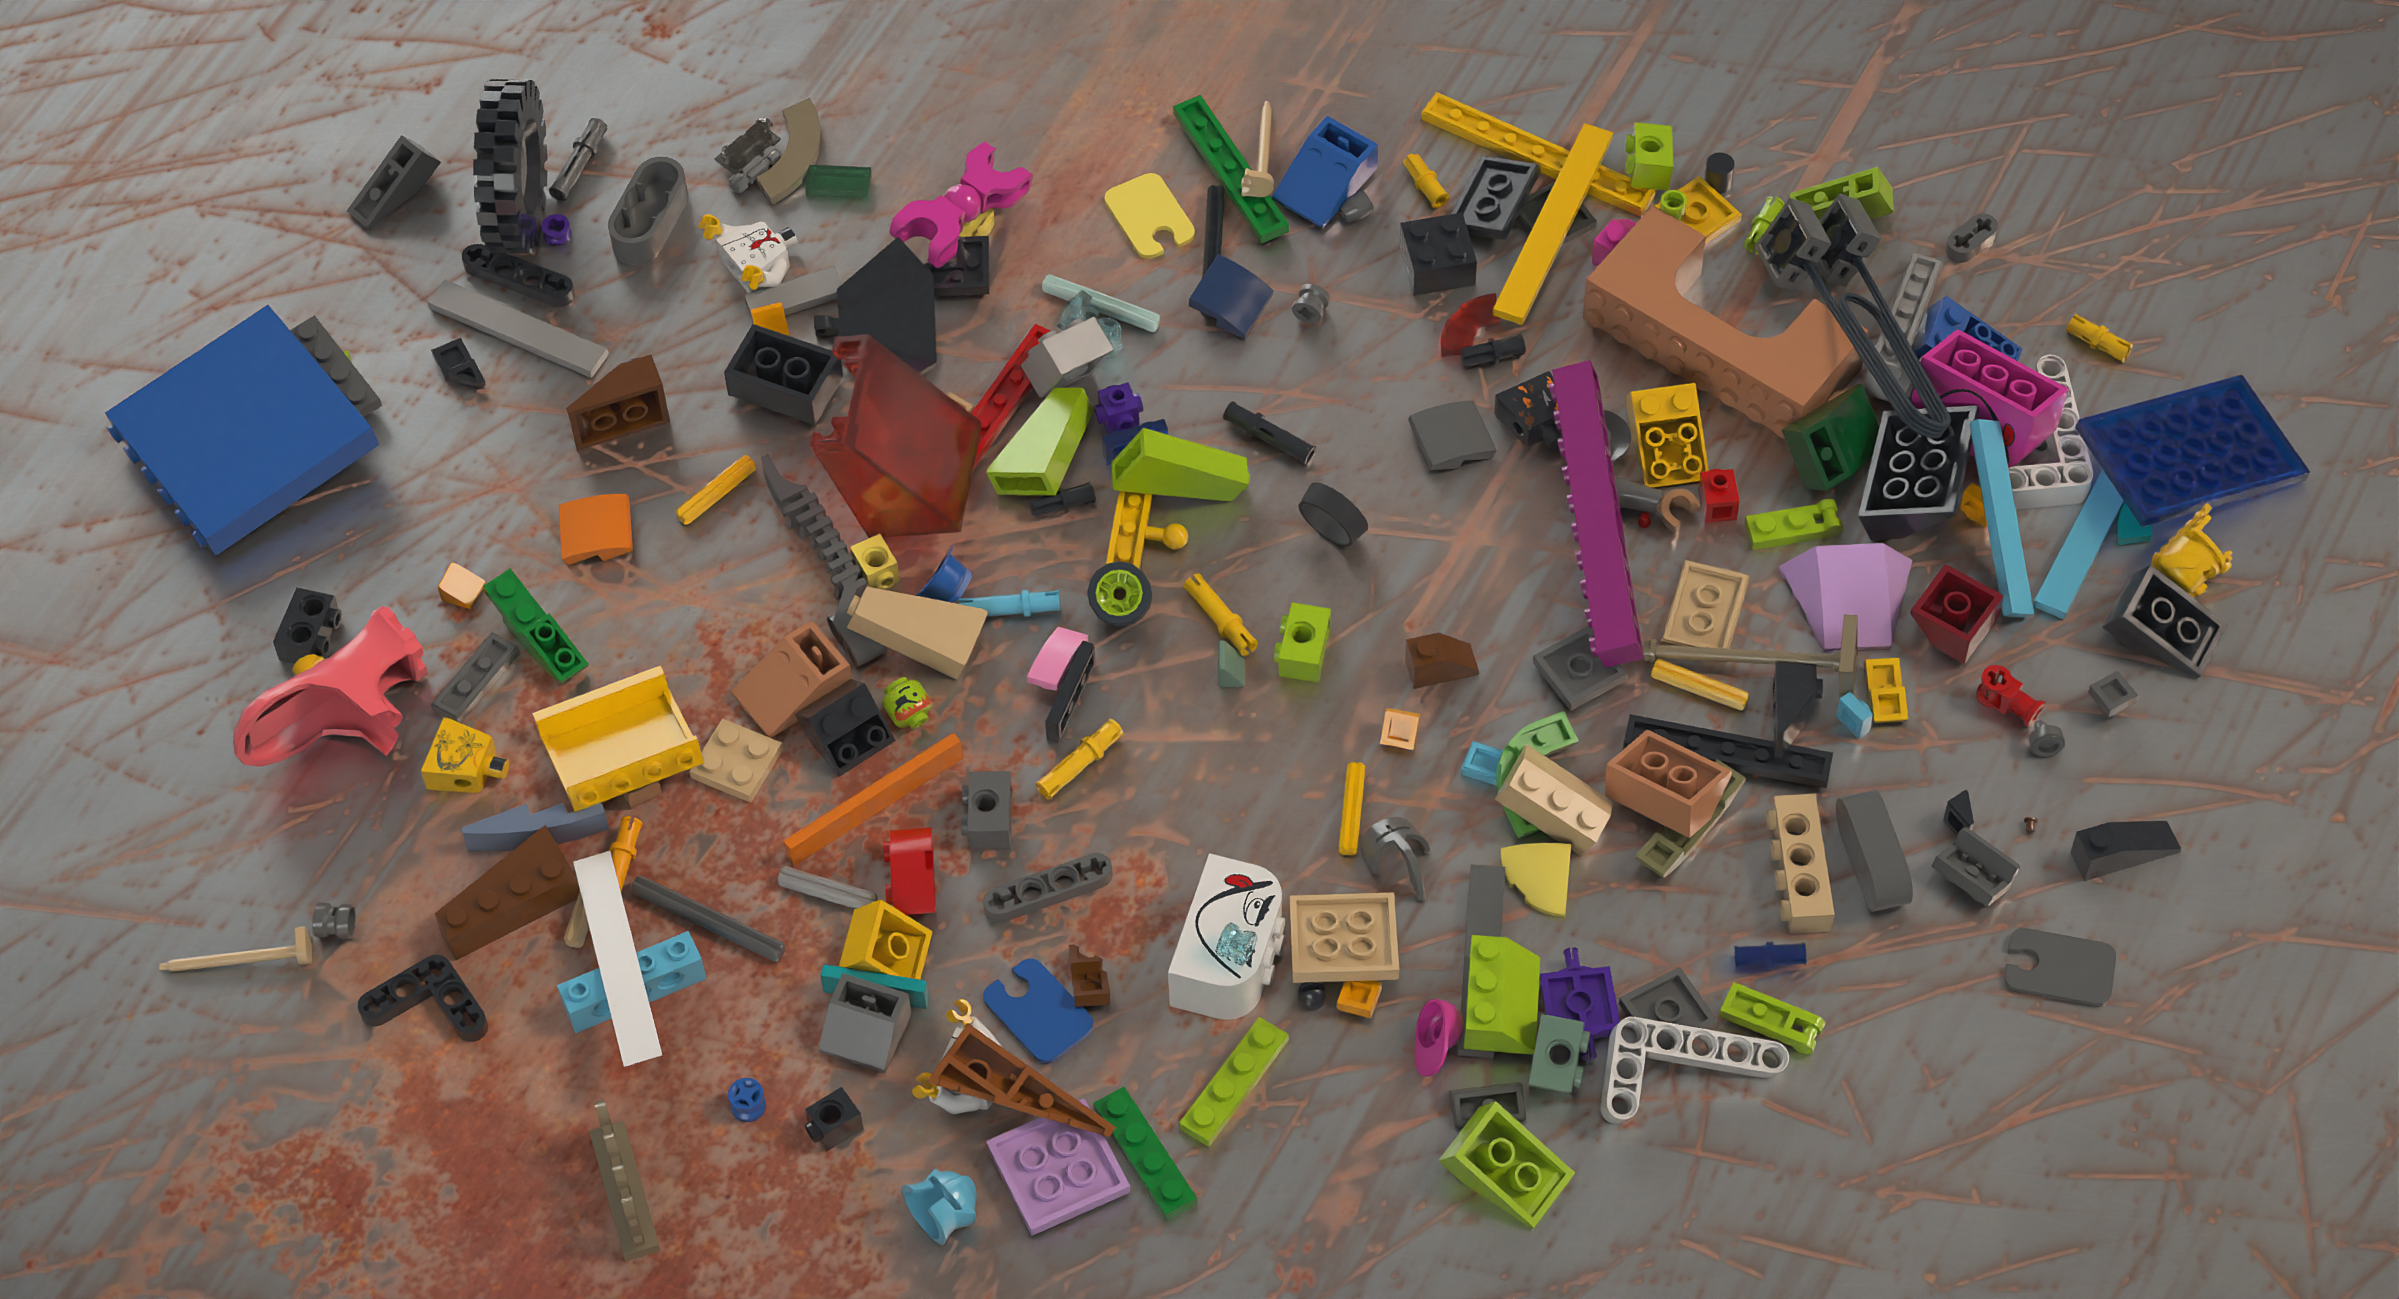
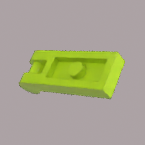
[1744,499,1844,550]
[1719,982,1825,1055]

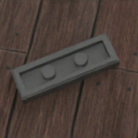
[430,632,520,723]

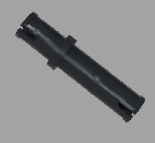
[1223,401,1316,465]

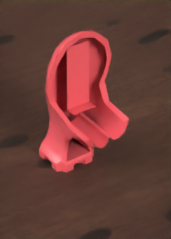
[233,606,428,767]

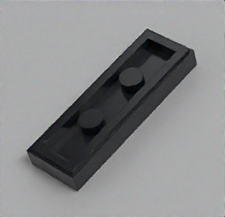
[1045,641,1096,743]

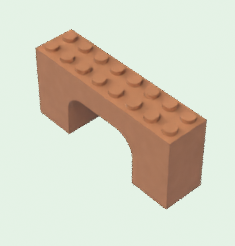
[1583,206,1869,439]

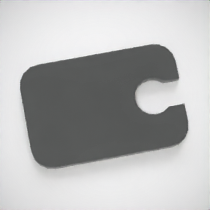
[2004,928,2116,1007]

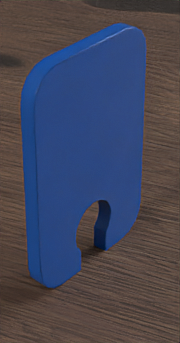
[983,958,1093,1064]

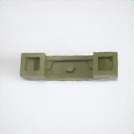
[1635,759,1746,878]

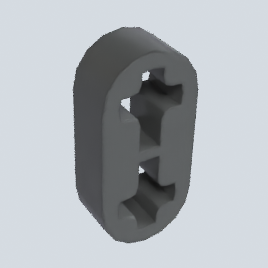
[1946,214,1998,263]

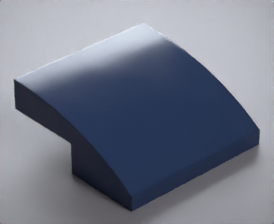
[1188,254,1274,339]

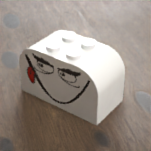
[1168,853,1285,1020]

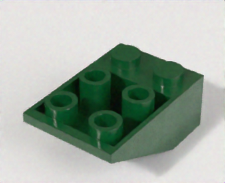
[1781,384,1880,491]

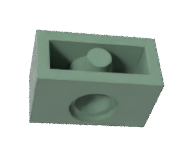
[1528,1014,1590,1095]

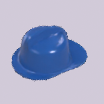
[916,546,972,603]

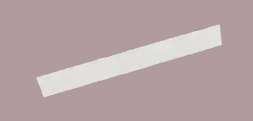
[573,851,662,1067]

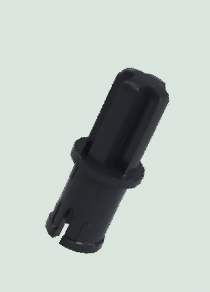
[1460,334,1526,367]
[1029,481,1096,518]

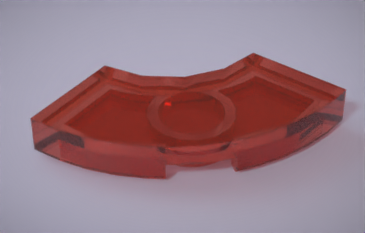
[1440,293,1500,357]

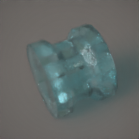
[1097,318,1123,359]
[1215,922,1257,966]

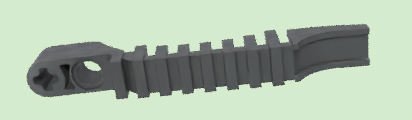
[761,454,887,667]

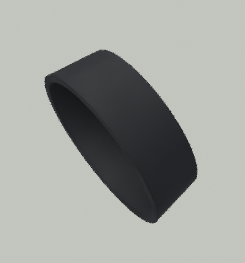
[1298,482,1368,547]

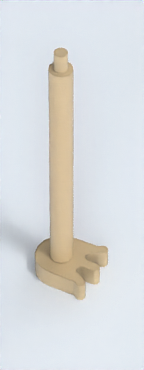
[1241,101,1274,197]
[159,926,313,972]

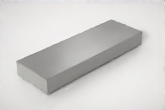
[744,266,842,317]

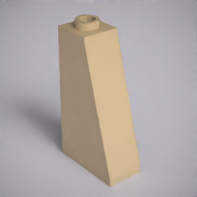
[846,586,988,680]

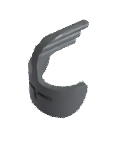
[1361,817,1430,902]

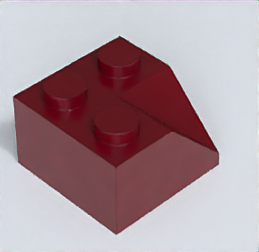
[1910,564,2004,664]

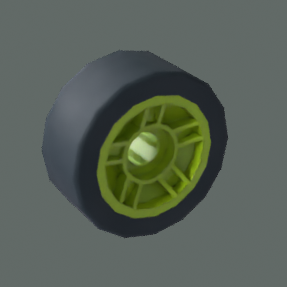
[1087,561,1152,627]

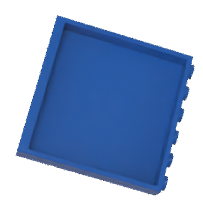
[105,305,380,556]

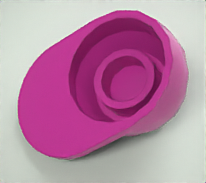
[1415,999,1464,1077]

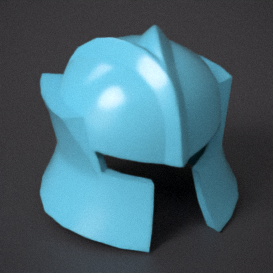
[901,1168,977,1245]

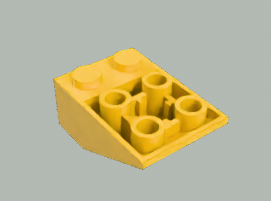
[1625,383,1709,488]

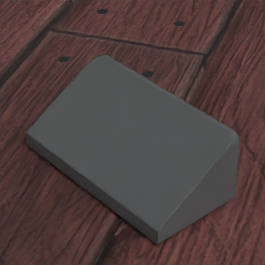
[1449,1082,1526,1128]

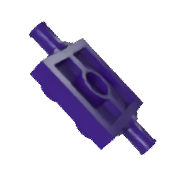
[1539,947,1620,1061]

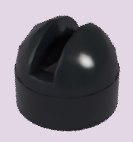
[1298,982,1326,1011]

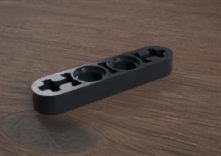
[462,244,575,307]

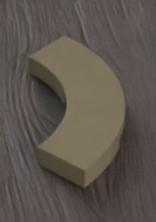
[756,98,821,205]

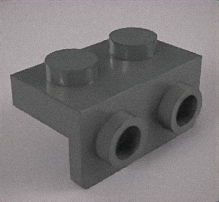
[1931,827,2020,907]

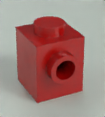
[1698,469,1740,523]

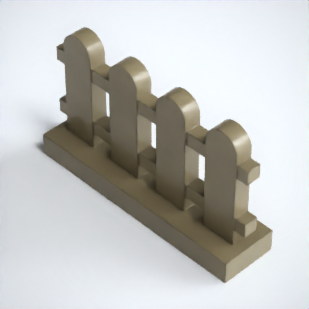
[589,1099,661,1262]

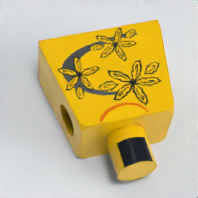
[421,717,509,793]

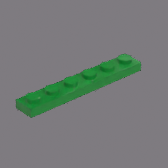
[1173,94,1289,244]

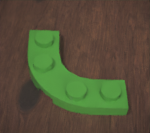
[1496,711,1579,839]

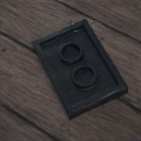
[1451,155,1541,240]

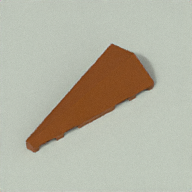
[927,1023,1116,1137]

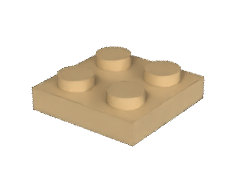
[690,719,783,803]

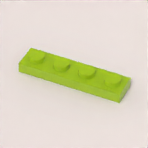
[1179,1017,1289,1147]

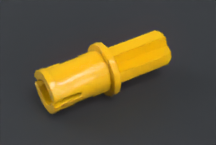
[1403,153,1450,208]

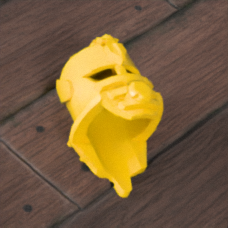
[2151,503,2233,598]

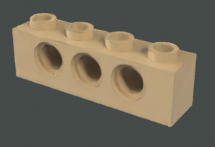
[1766,793,1835,934]

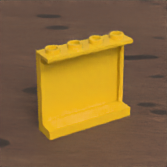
[532,666,704,812]

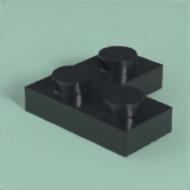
[925,236,989,296]

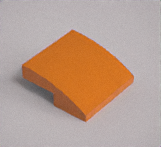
[558,494,633,565]

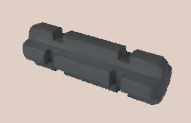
[728,146,781,194]

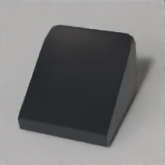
[1943,790,1974,835]

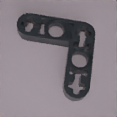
[358,955,488,1042]

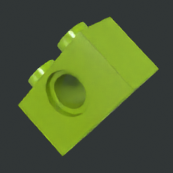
[1625,122,1674,191]
[1273,602,1331,682]

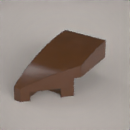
[1069,944,1110,1007]

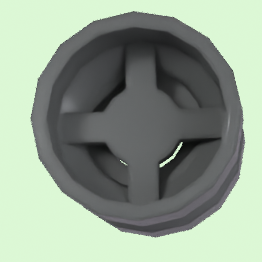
[312,902,356,939]

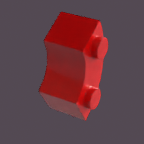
[883,827,936,915]

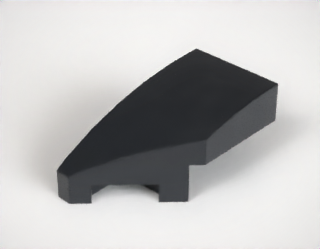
[431,337,486,387]

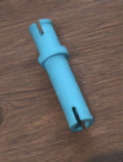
[959,589,1061,617]

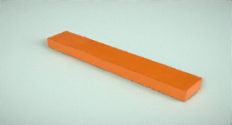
[784,733,963,867]

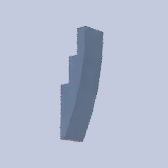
[461,803,609,851]

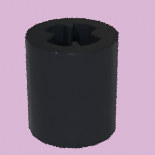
[1704,152,1735,194]

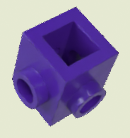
[1094,382,1144,439]

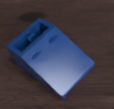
[1272,116,1378,228]
[1912,296,2023,361]

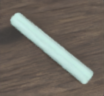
[1042,274,1160,332]

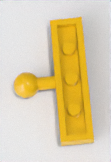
[1106,491,1188,590]

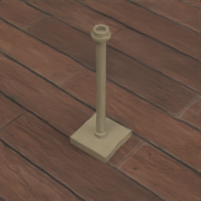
[1643,614,1858,699]

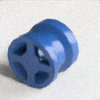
[728,1078,766,1122]

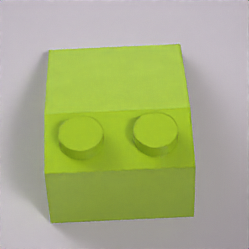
[1438,1101,1575,1229]

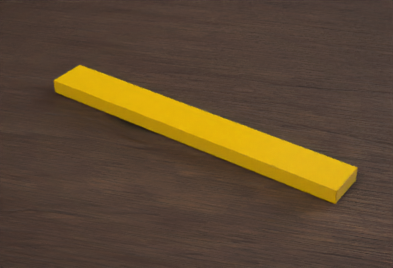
[1421,92,1657,217]
[1493,123,1614,325]

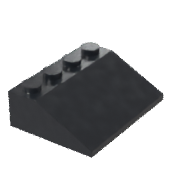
[1858,405,1979,540]

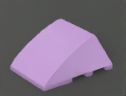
[1779,543,1912,652]

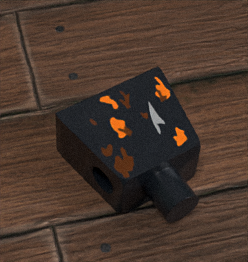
[1494,371,1563,450]

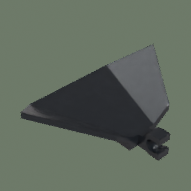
[814,236,937,386]

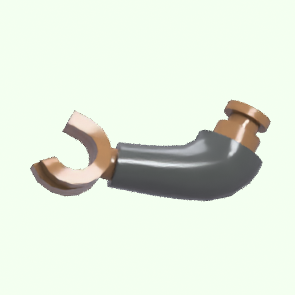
[1615,477,1701,534]

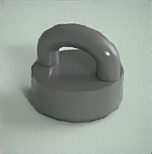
[2029,720,2065,757]

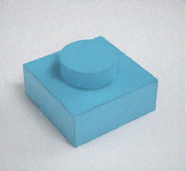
[1836,692,1873,739]

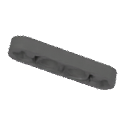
[983,853,1113,923]

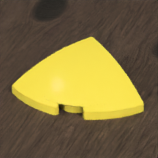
[1500,843,1571,918]

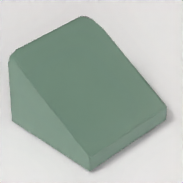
[1218,641,1245,687]

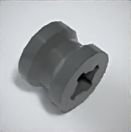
[1292,284,1330,324]

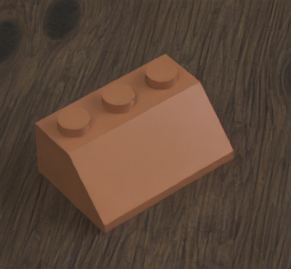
[1605,730,1732,838]

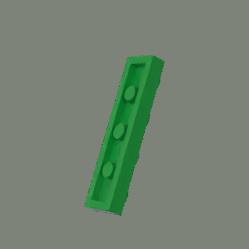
[1093,1086,1197,1221]

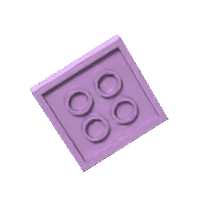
[986,1098,1131,1236]

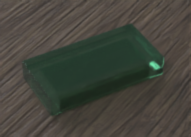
[805,165,872,199]

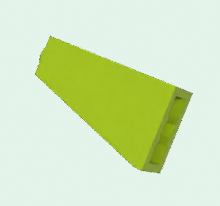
[986,388,1094,496]
[1111,428,1250,501]

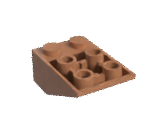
[731,620,852,738]

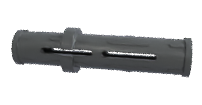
[549,118,608,201]

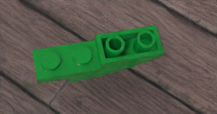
[483,568,589,684]

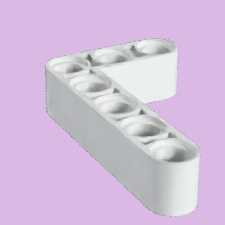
[2008,355,2093,510]
[1600,1017,1789,1124]

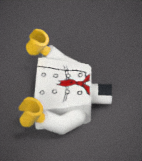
[698,214,798,293]
[912,999,1002,1114]

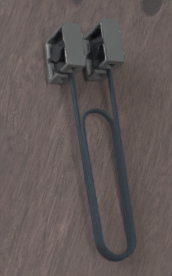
[1755,193,1951,439]

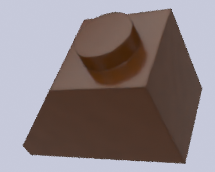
[1405,632,1479,689]

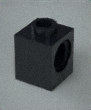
[804,1087,864,1151]

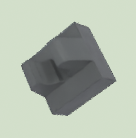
[2088,671,2138,718]

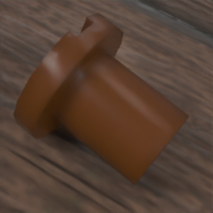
[2024,817,2038,833]

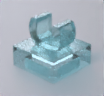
[1057,290,1099,331]

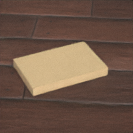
[1660,560,1750,663]

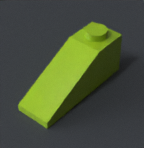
[1790,167,1894,220]

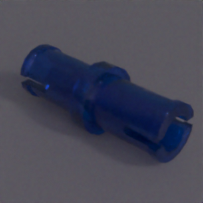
[1734,941,1807,970]

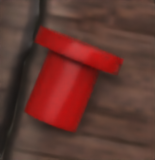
[1638,513,1651,528]

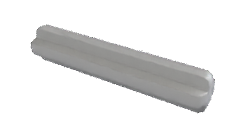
[778,866,878,909]

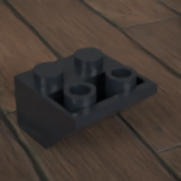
[795,679,896,776]

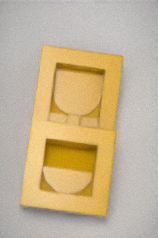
[1864,658,1908,723]

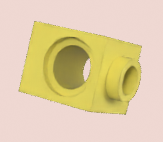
[850,534,900,590]

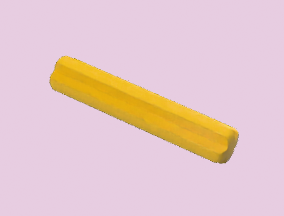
[675,455,756,525]
[1651,659,1749,711]
[1339,762,1365,856]

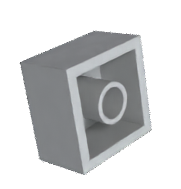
[1021,317,1114,399]

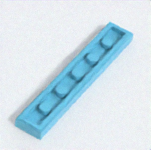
[1969,419,2034,617]
[2033,454,2141,619]

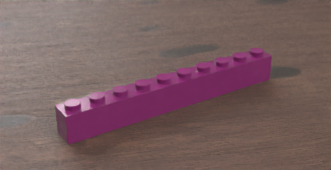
[1549,360,1644,668]

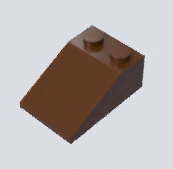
[566,355,670,451]

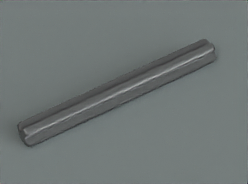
[631,875,785,961]

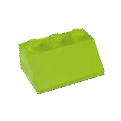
[1464,935,1540,1055]

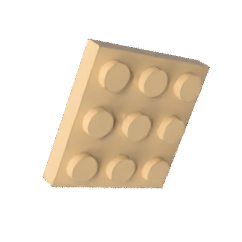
[1289,892,1399,983]

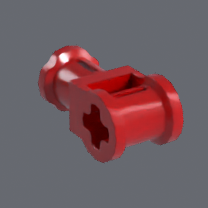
[1976,665,2046,727]

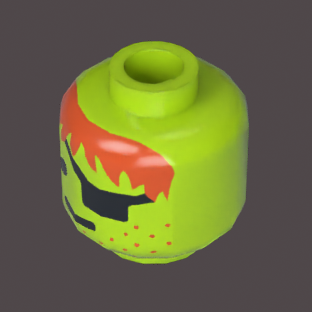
[882,677,933,729]

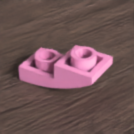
[1027,627,1088,691]

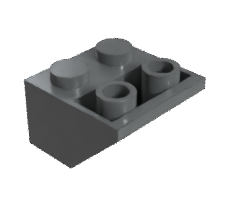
[819,973,912,1073]

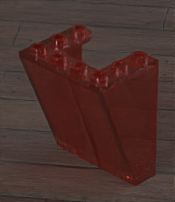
[810,335,982,538]

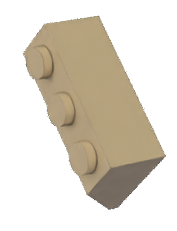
[1495,744,1612,856]

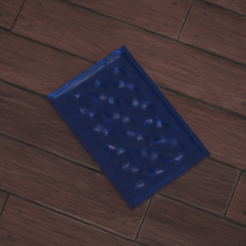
[2075,375,2310,527]

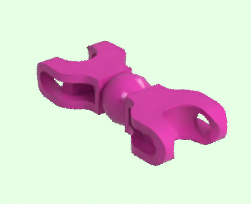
[889,142,1033,268]

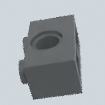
[961,771,1012,849]

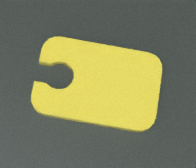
[1105,173,1195,259]

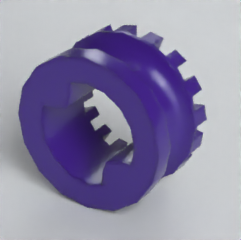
[541,214,572,246]

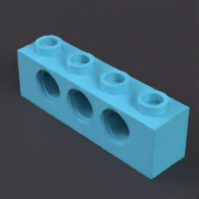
[557,931,706,1034]

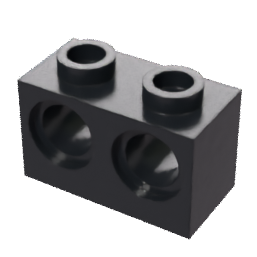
[273,587,342,663]

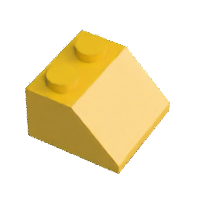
[839,900,933,980]

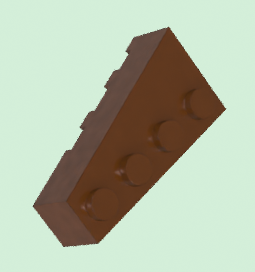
[435,825,580,960]

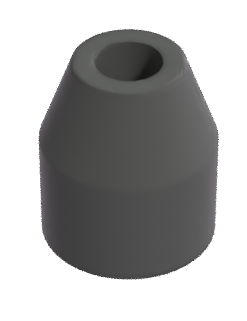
[1339,190,1374,222]

